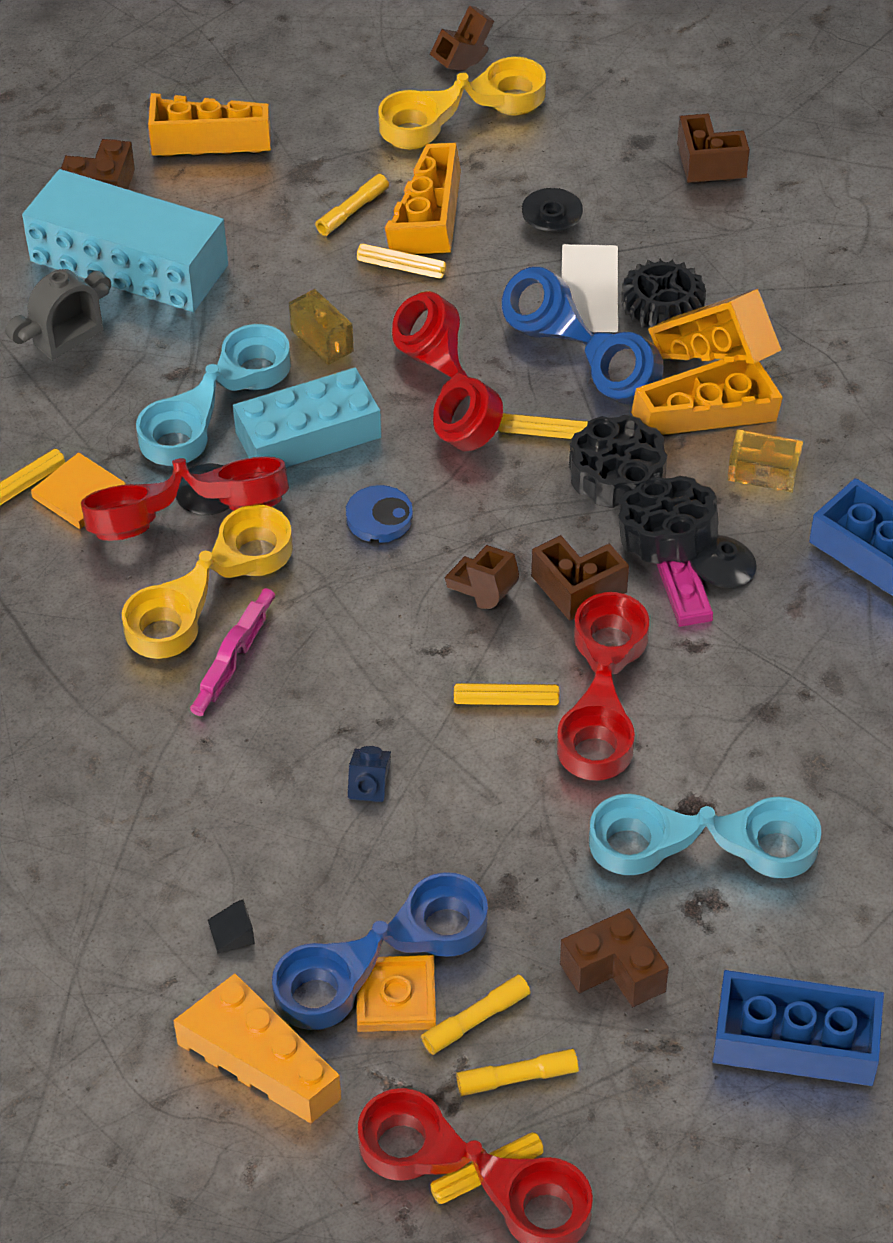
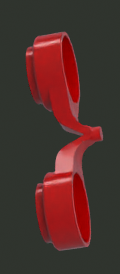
[392,291,503,451]
[81,457,289,541]
[557,592,649,780]
[358,1088,593,1243]

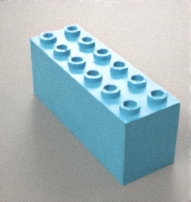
[22,169,228,312]

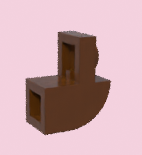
[430,6,494,70]
[444,545,519,609]

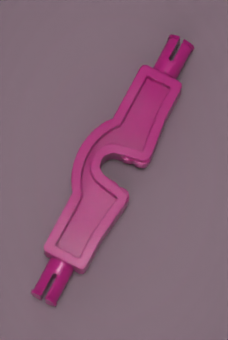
[190,588,276,716]

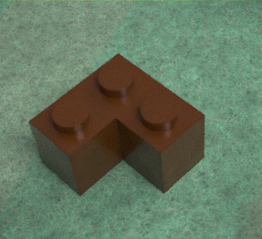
[677,113,750,183]
[60,139,135,189]
[531,535,629,621]
[560,908,669,1008]

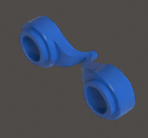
[502,267,664,404]
[272,872,488,1030]

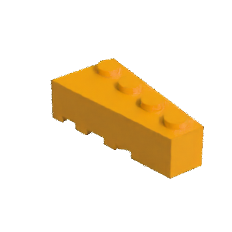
[148,93,271,157]
[385,143,461,254]
[648,289,781,363]
[631,359,783,435]
[173,973,341,1124]

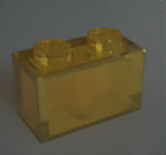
[289,289,354,365]
[727,429,803,493]

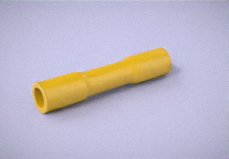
[315,173,389,236]
[421,974,531,1055]
[456,1048,579,1096]

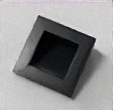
[208,899,255,954]

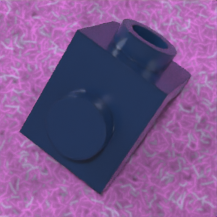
[348,746,391,802]

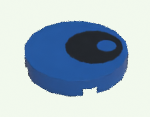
[346,485,413,543]

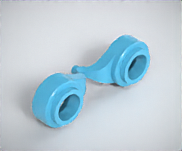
[136,324,291,466]
[589,794,821,878]

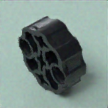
[569,415,668,508]
[618,476,719,564]

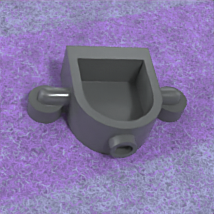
[5,269,111,361]

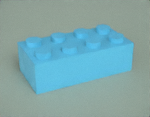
[233,367,381,468]

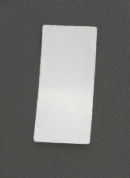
[562,244,618,333]

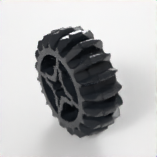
[621,258,706,328]

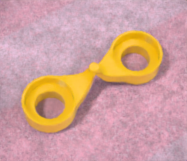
[378,57,546,150]
[122,505,293,659]

